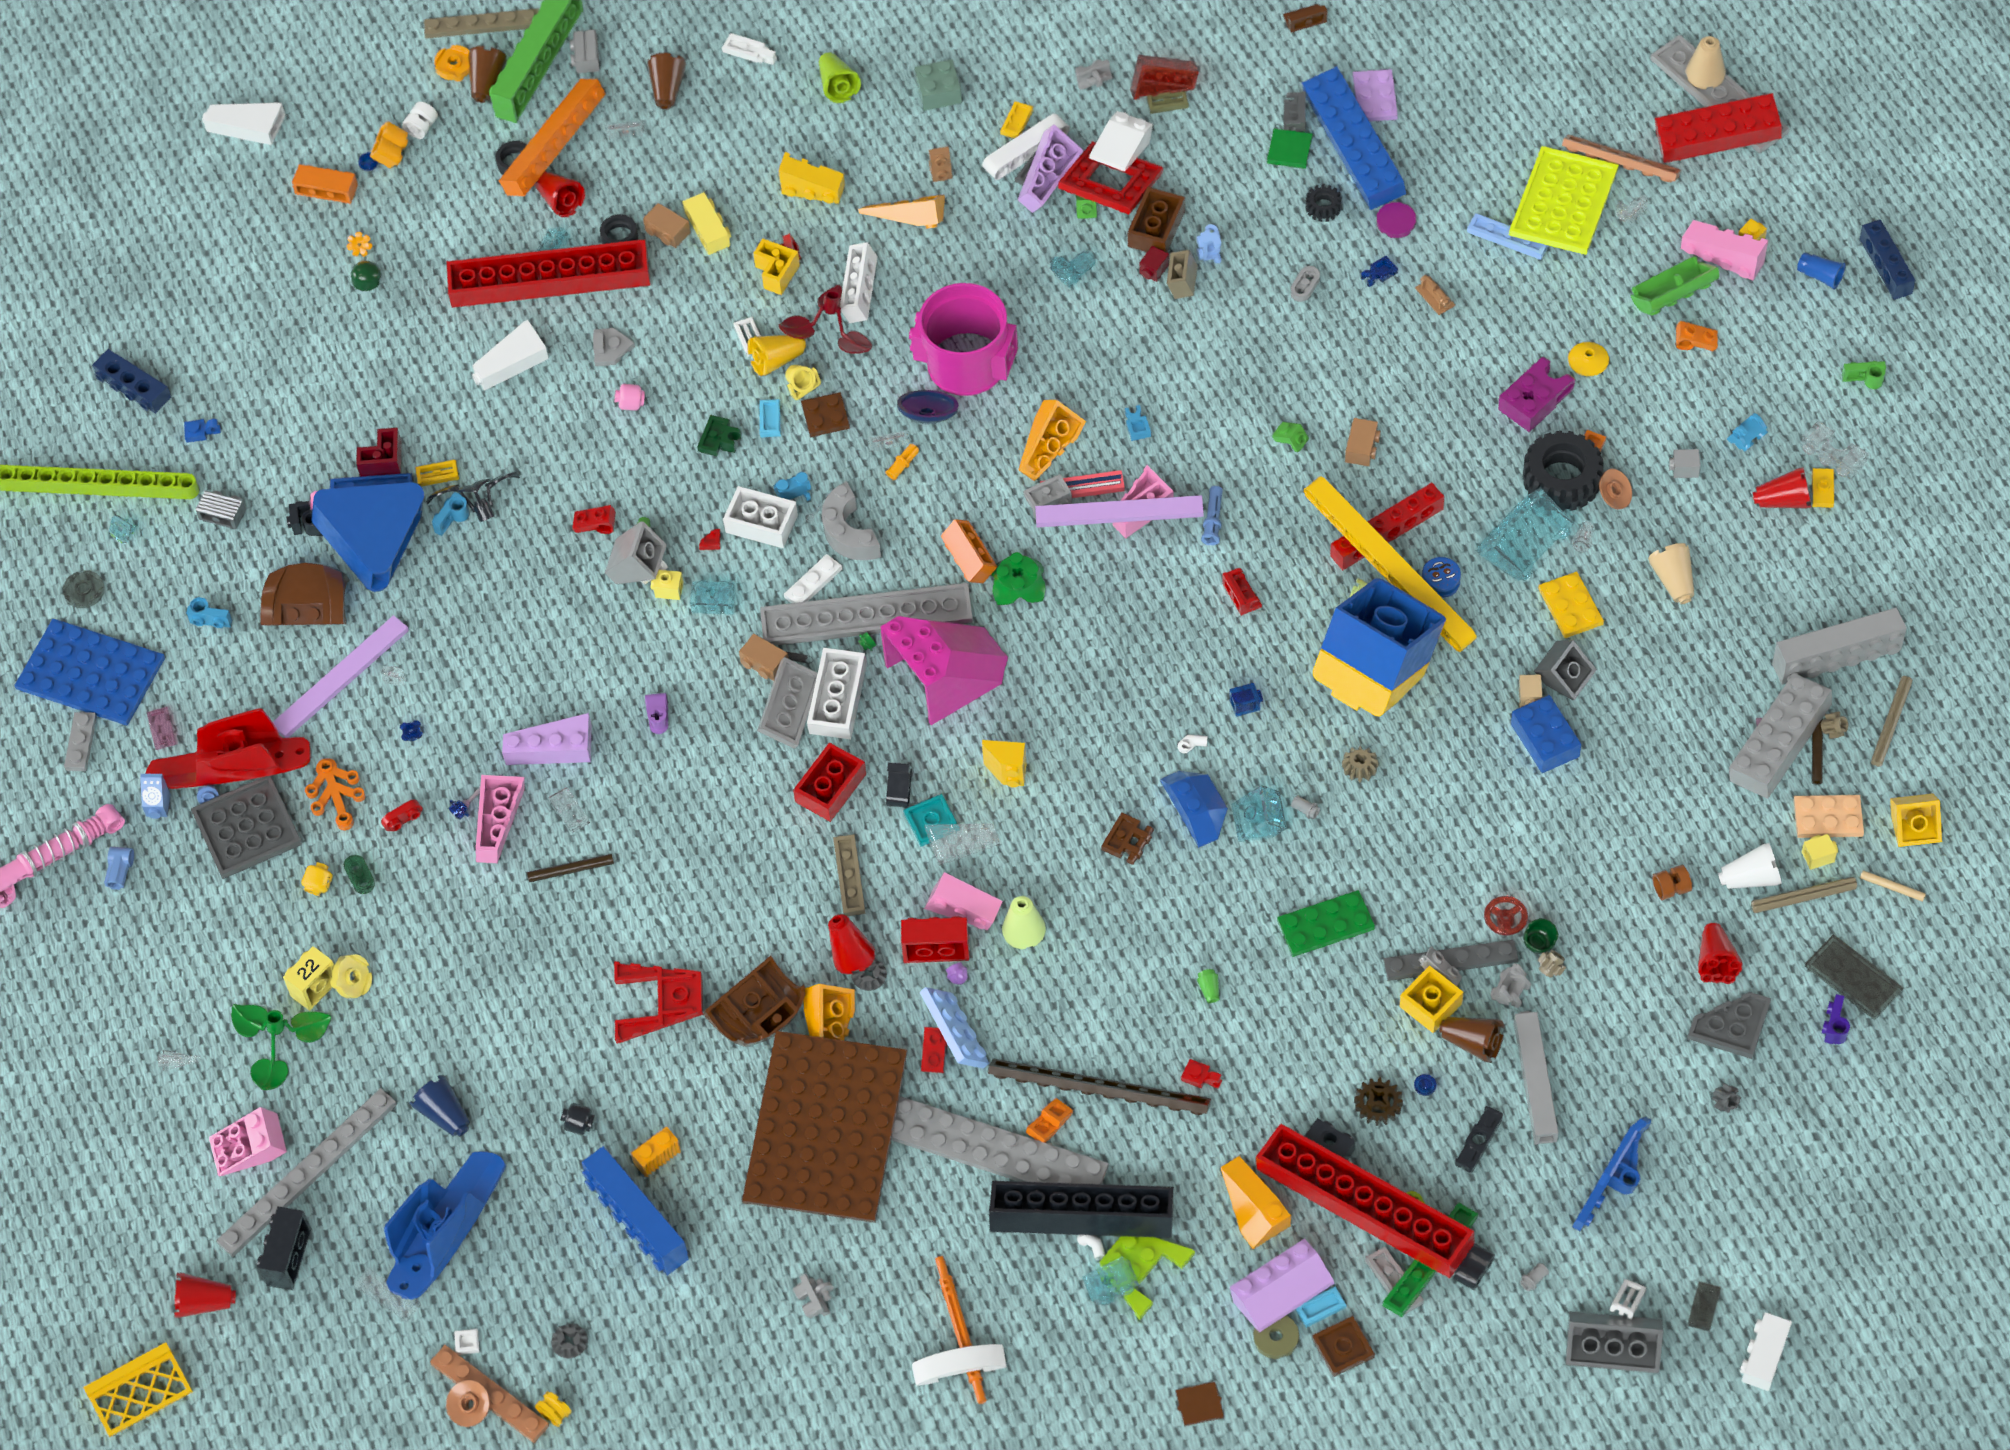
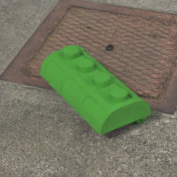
[1630,256,1720,315]

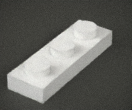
[784,554,842,603]

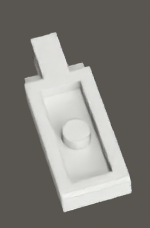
[722,33,777,65]

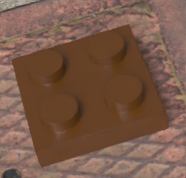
[801,392,850,437]
[1312,1316,1375,1377]

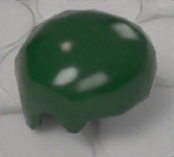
[351,261,381,291]
[1523,918,1559,954]

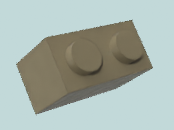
[1167,250,1198,299]

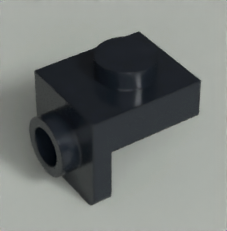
[286,501,310,535]

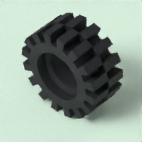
[1305,184,1342,222]

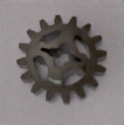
[1354,1077,1403,1126]

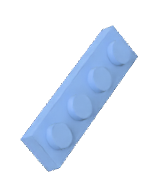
[1467,214,1549,260]

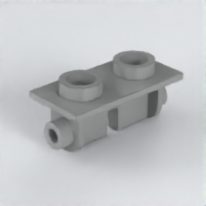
[1418,946,1462,986]

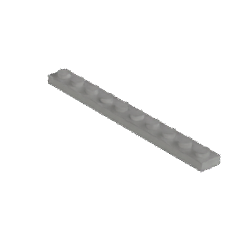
[216,1088,397,1258]

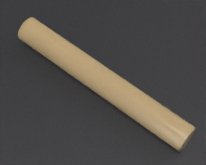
[1860,870,1926,902]

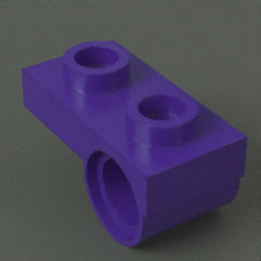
[1822,994,1850,1044]

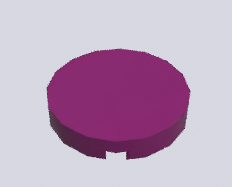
[1376,202,1416,238]

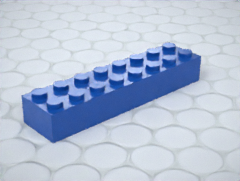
[1302,66,1406,210]

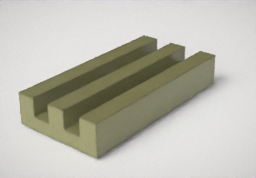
[1147,89,1189,114]

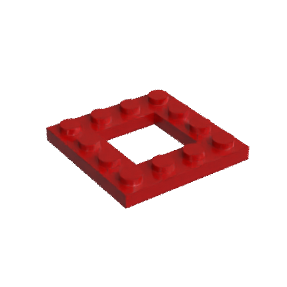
[1058,141,1163,215]

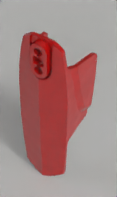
[145,708,311,789]

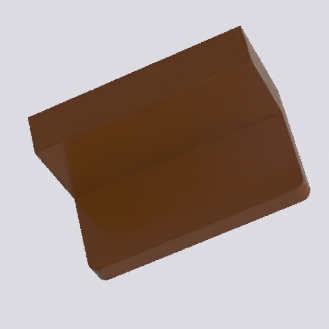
[1283,4,1327,33]

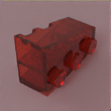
[1130,54,1199,100]

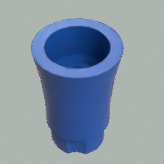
[1797,253,1846,290]

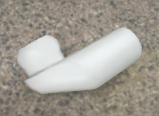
[1077,1235,1105,1260]

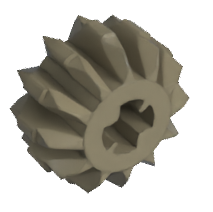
[1342,745,1379,783]

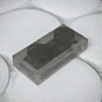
[1687,1281,1721,1332]

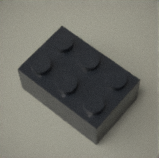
[257,1206,311,1290]

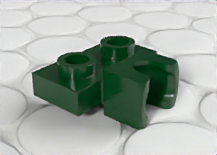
[697,415,741,456]

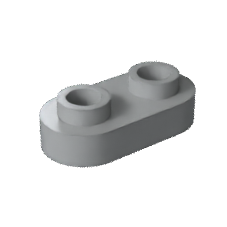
[1291,266,1320,302]

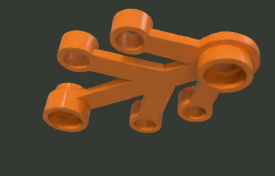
[305,758,365,830]

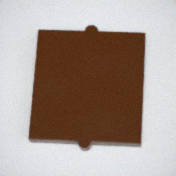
[1175,1381,1224,1427]

